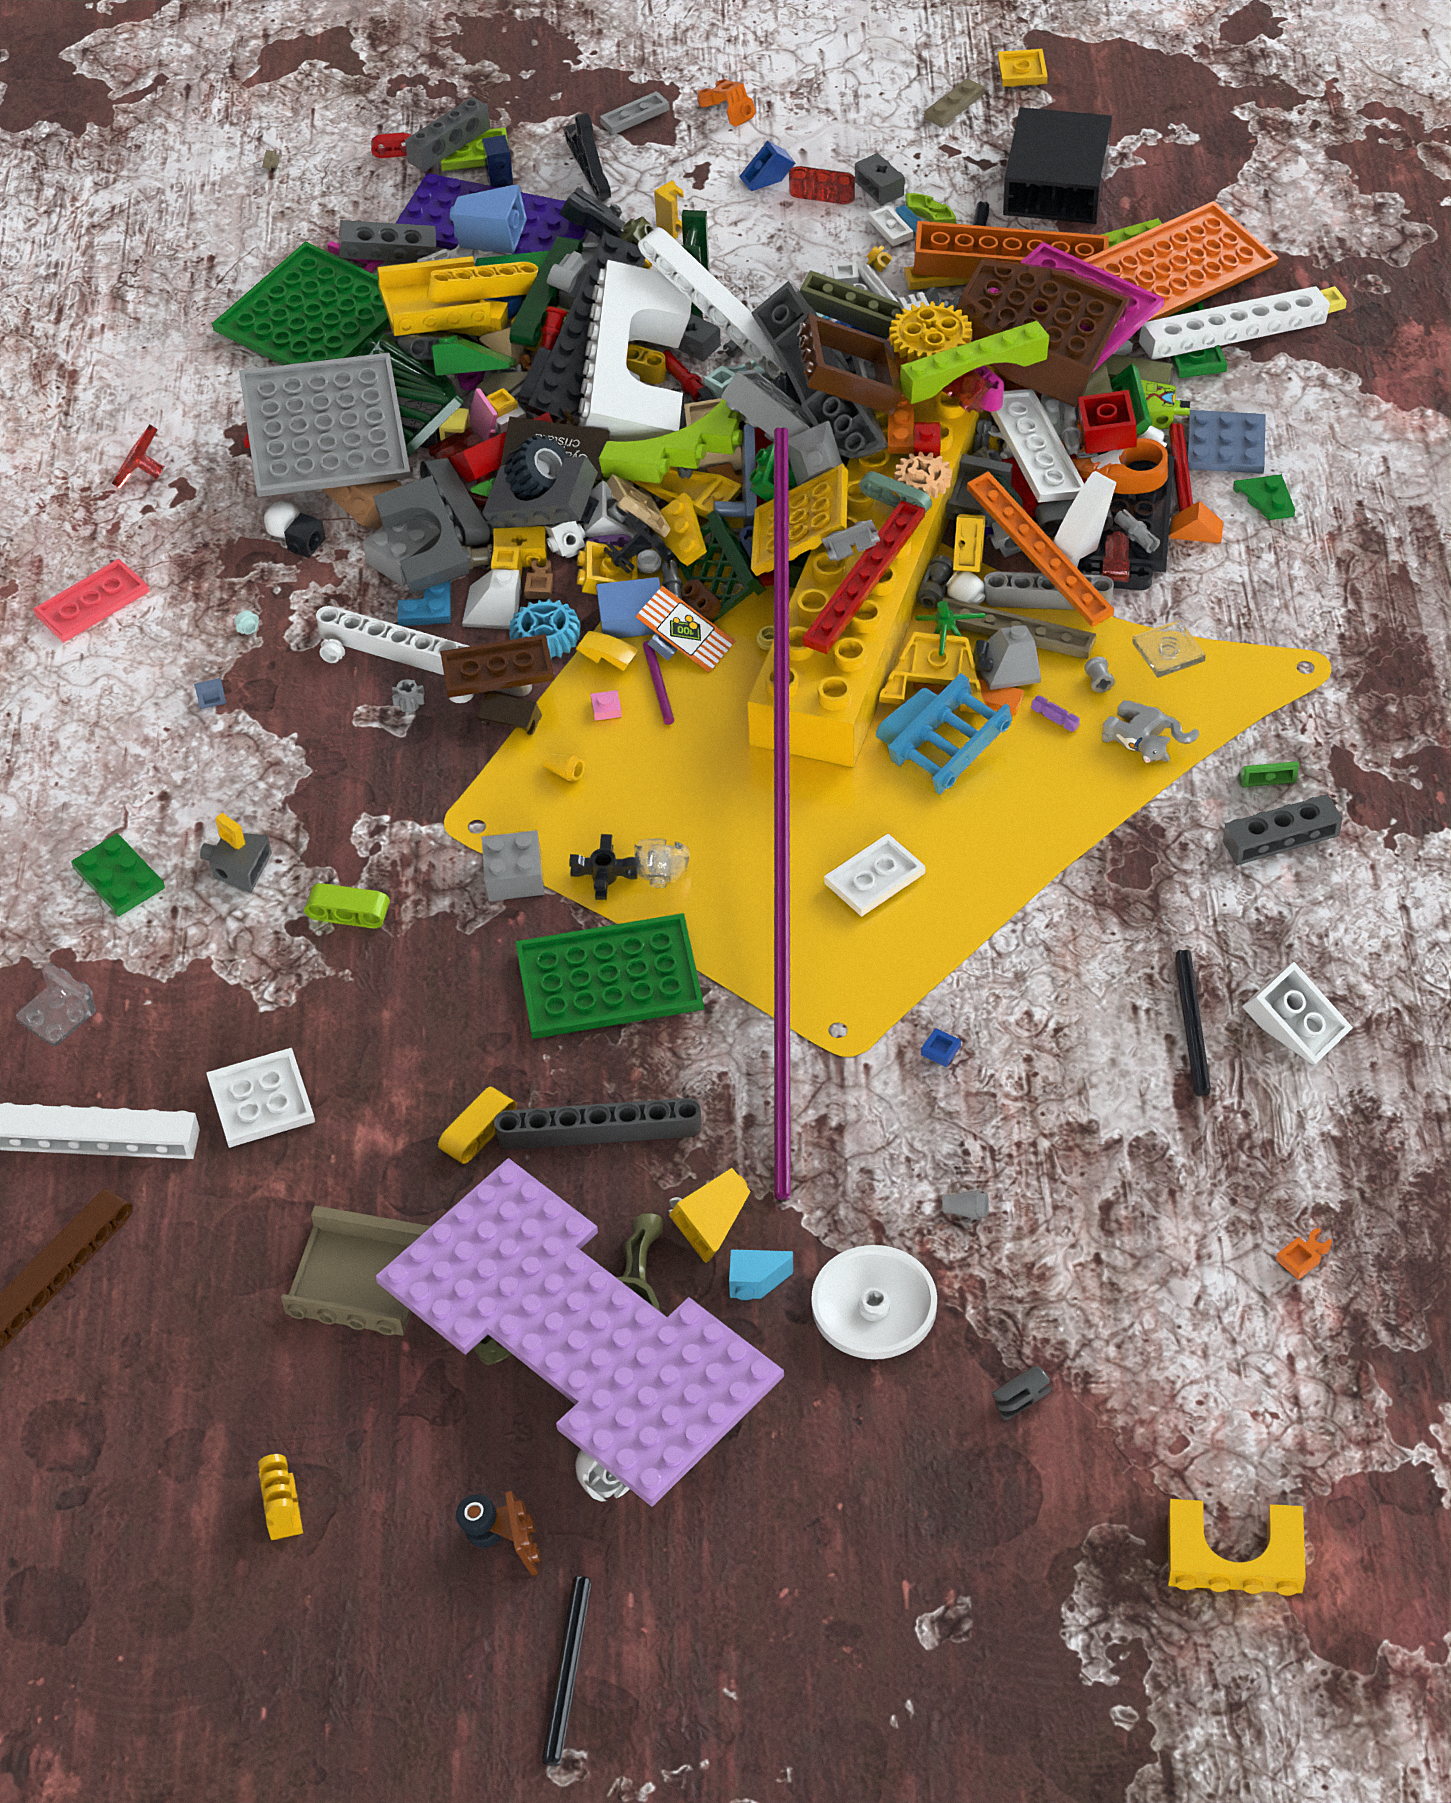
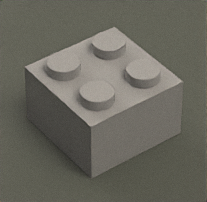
[482,830,545,901]

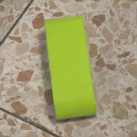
[304,883,390,928]

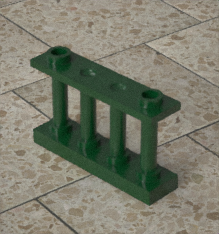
[681,210,710,319]

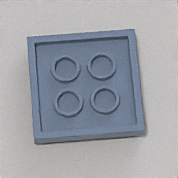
[1188,410,1266,474]

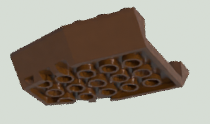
[955,259,1133,408]

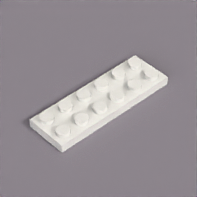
[991,389,1084,503]

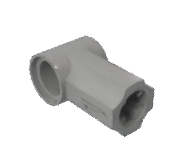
[547,251,585,293]

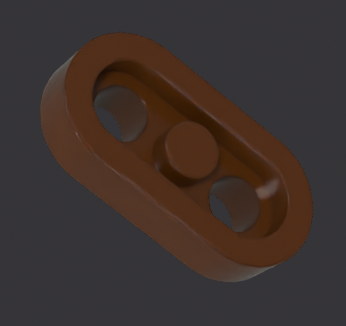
[681,579,721,621]

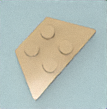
[607,474,671,537]

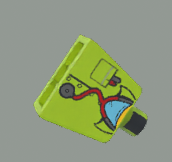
[1141,380,1190,429]

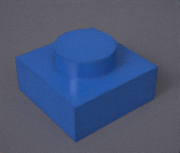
[921,1028,961,1067]

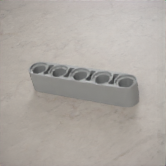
[984,571,1114,610]

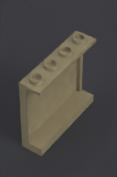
[281,1205,431,1336]

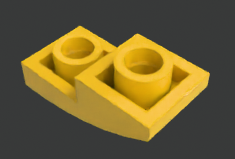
[576,631,638,671]

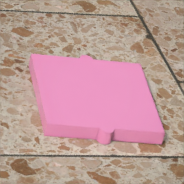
[470,388,498,442]

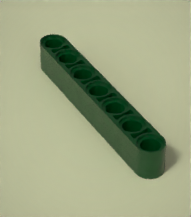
[509,236,583,348]

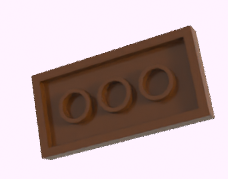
[440,634,554,698]

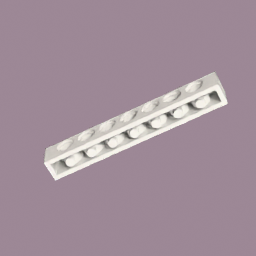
[1139,286,1330,360]

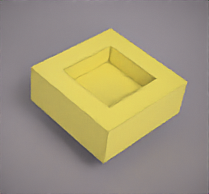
[1320,286,1347,313]

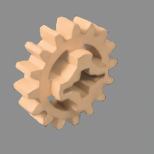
[895,452,952,499]

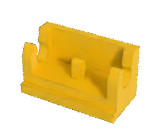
[654,180,684,239]

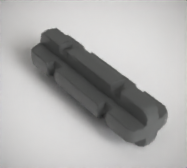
[972,418,992,454]

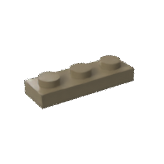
[924,78,985,127]

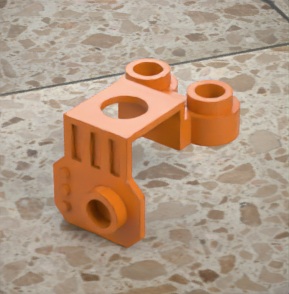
[697,79,756,127]

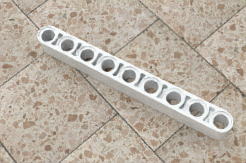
[638,227,786,380]
[316,606,532,697]

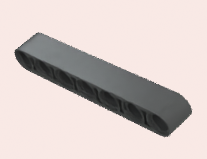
[494,1098,702,1150]

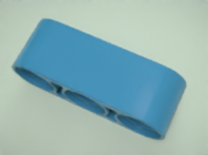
[876,688,938,745]

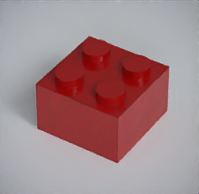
[1078,390,1137,454]

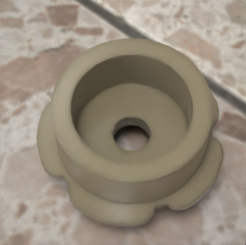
[262,149,280,172]

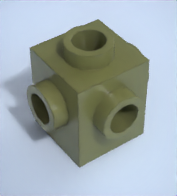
[620,216,654,246]

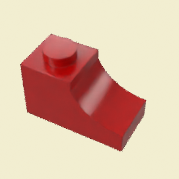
[914,422,941,458]

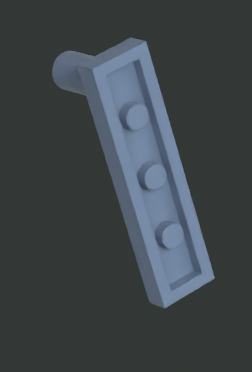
[713,425,757,528]

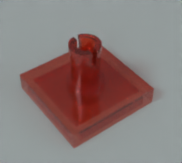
[112,424,165,489]

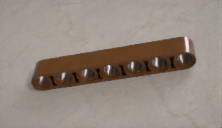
[0,1188,133,1352]

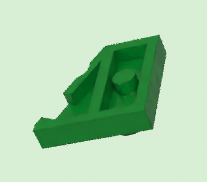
[1233,474,1295,520]

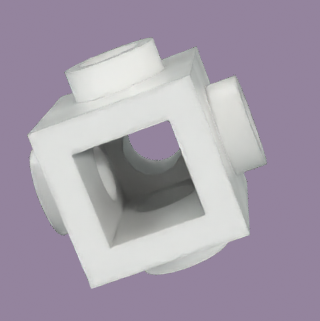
[545,521,586,558]

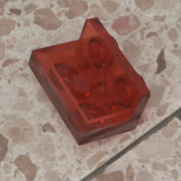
[942,369,992,414]

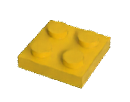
[997,49,1048,87]

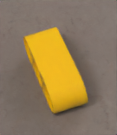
[438,1087,517,1164]

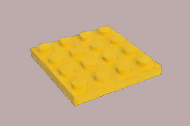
[751,463,848,576]

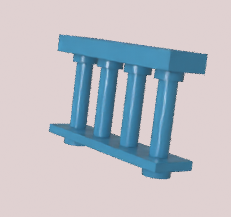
[888,673,1012,795]

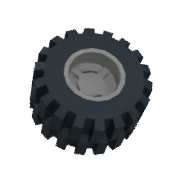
[504,435,570,501]

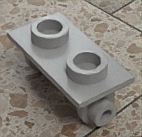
[822,519,880,562]

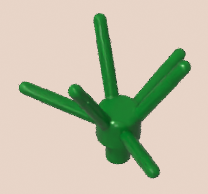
[915,601,986,656]

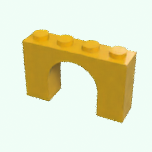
[1168,1499,1306,1596]

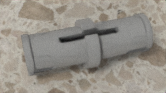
[1114,509,1160,553]

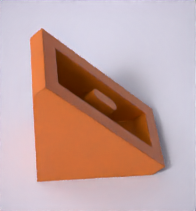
[1169,501,1223,543]

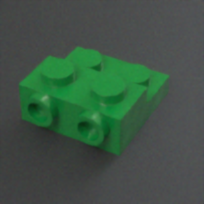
[749,443,798,502]

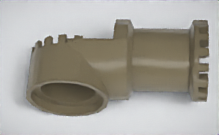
[461,544,493,570]

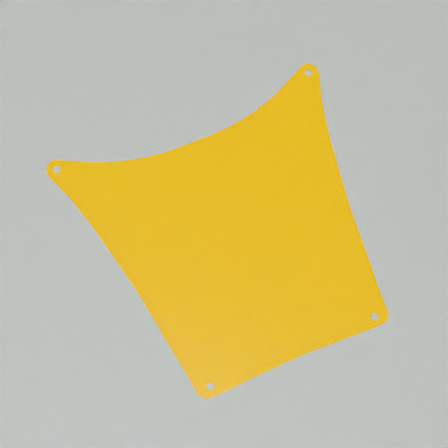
[444,469,1331,1057]

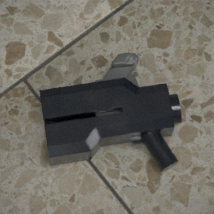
[559,187,625,243]

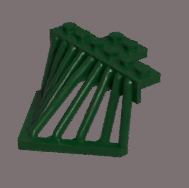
[355,332,464,457]

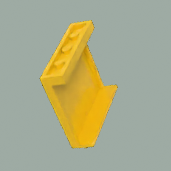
[377,256,491,336]

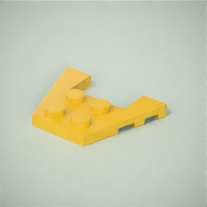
[879,632,985,713]

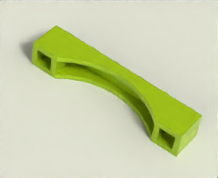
[900,321,1050,404]

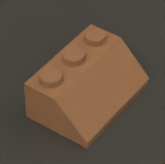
[322,480,403,530]

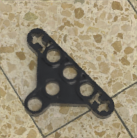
[564,113,611,201]

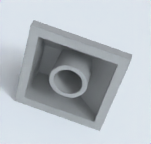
[788,421,842,486]
[980,625,1041,690]

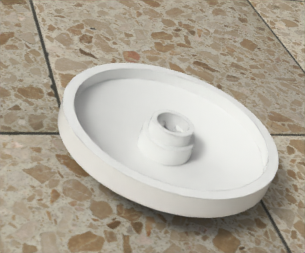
[812,1245,937,1359]

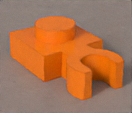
[1276,1228,1333,1280]

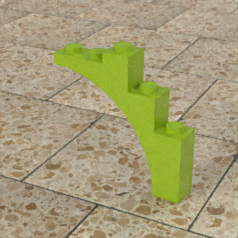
[599,399,743,484]

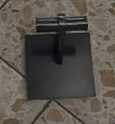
[604,515,679,573]

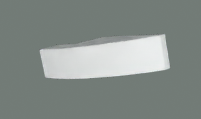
[1053,471,1117,568]

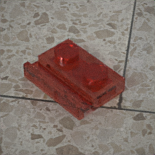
[428,427,484,471]

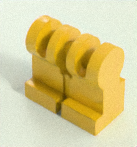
[258,1454,303,1540]

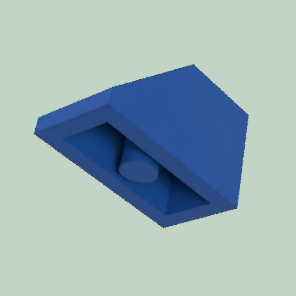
[739,140,796,191]

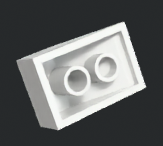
[1242,962,1353,1065]

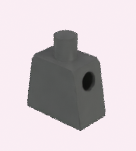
[200,833,272,893]

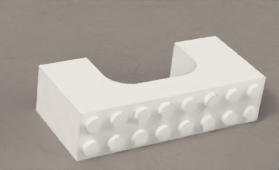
[578,260,692,442]

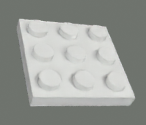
[207,1048,315,1148]

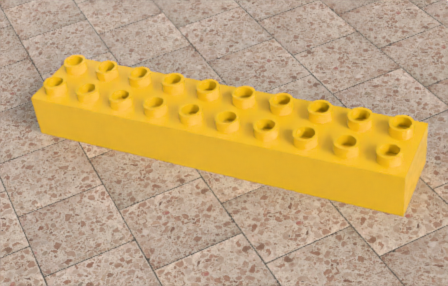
[748,365,995,768]

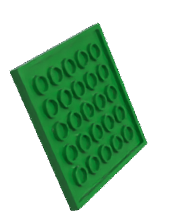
[212,241,390,365]

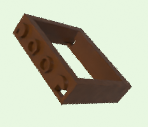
[797,314,903,415]

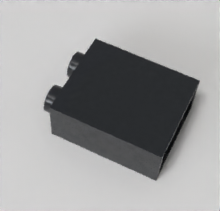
[1003,107,1112,224]

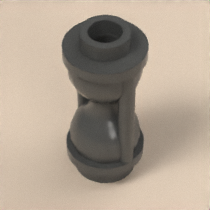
[917,555,954,608]

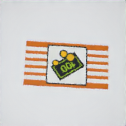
[635,586,735,673]

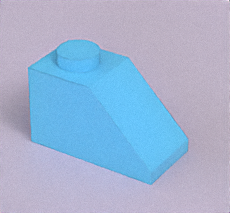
[729,1250,793,1300]

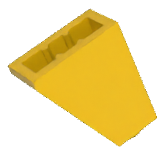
[669,1168,751,1263]

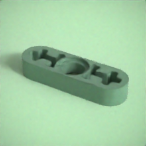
[859,471,932,513]

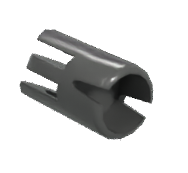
[992,1366,1052,1421]

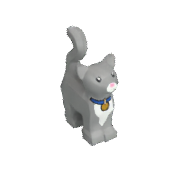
[1102,700,1199,763]

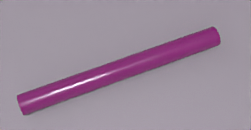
[643,641,674,725]

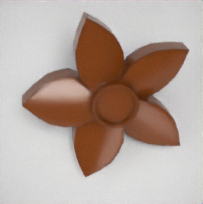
[519,354,532,372]

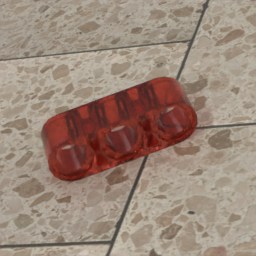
[789,166,855,204]

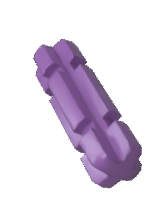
[1031,695,1080,732]

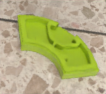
[905,193,957,224]

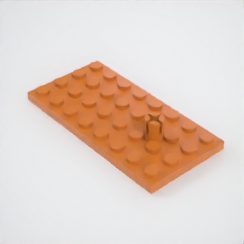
[1083,201,1279,322]

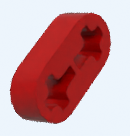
[371,132,412,158]

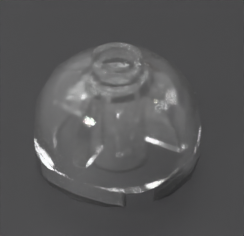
[633,839,690,888]

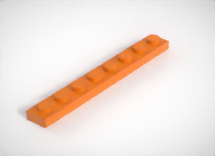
[967,471,1114,627]

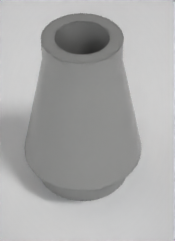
[943,1190,989,1220]

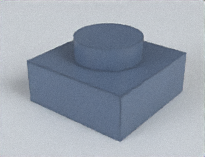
[648,633,678,660]
[194,678,226,709]

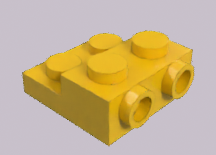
[577,541,637,595]

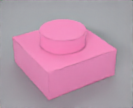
[591,690,622,721]

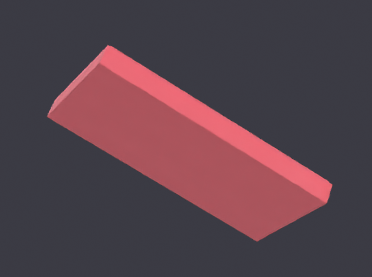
[33,559,150,643]

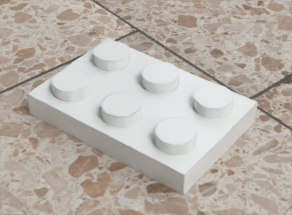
[824,834,925,917]

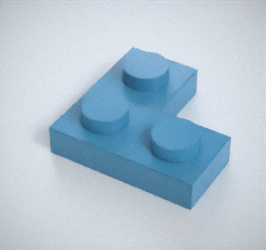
[397,581,451,626]

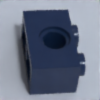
[482,135,514,187]

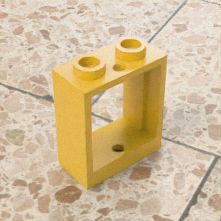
[953,514,986,572]

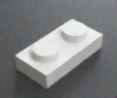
[869,205,913,246]

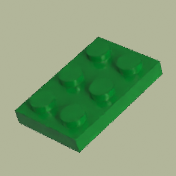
[71,833,165,917]

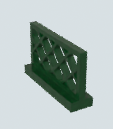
[674,509,766,623]

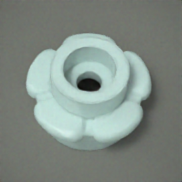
[234,610,259,635]

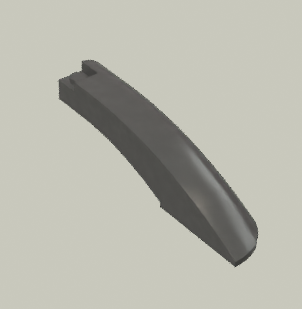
[751,281,888,458]

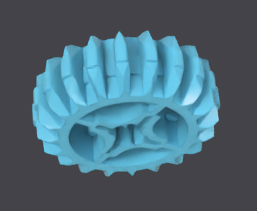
[509,598,580,659]

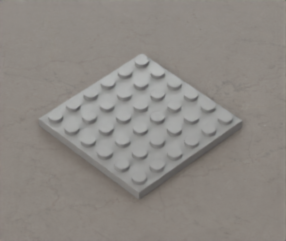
[239,353,411,497]

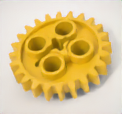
[889,301,972,362]

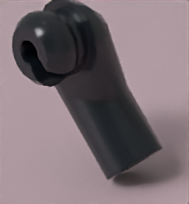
[973,640,994,673]

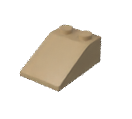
[684,398,742,473]

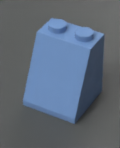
[450,185,527,254]

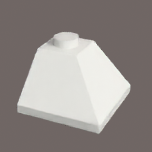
[462,569,522,629]

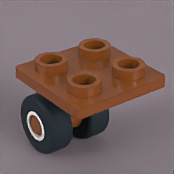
[456,1491,541,1576]

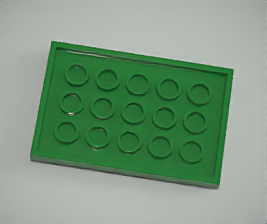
[515,913,704,1039]

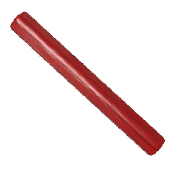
[1169,423,1193,512]

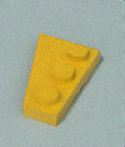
[653,493,707,566]

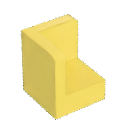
[439,408,471,445]

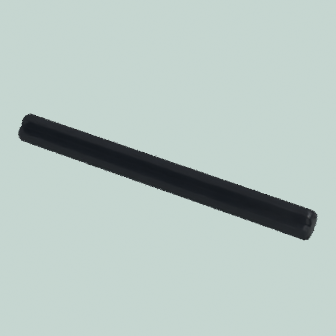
[1175,949,1211,1096]
[542,1576,591,1767]

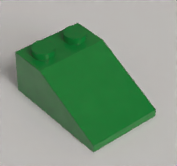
[432,335,516,375]

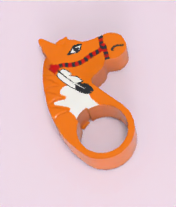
[1060,420,1168,494]

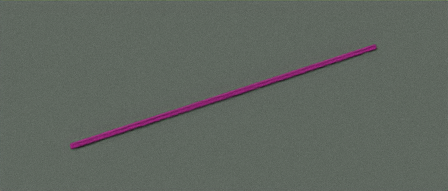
[774,427,791,1200]

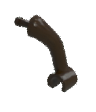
[553,409,580,426]

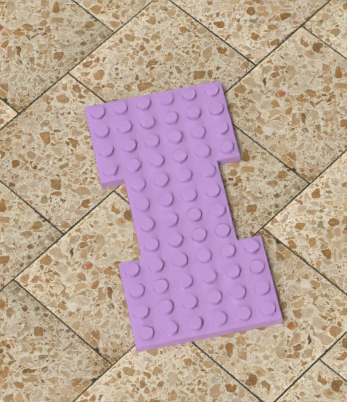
[376,1158,784,1507]

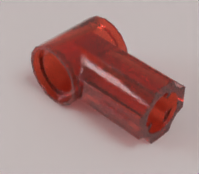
[1102,532,1130,582]

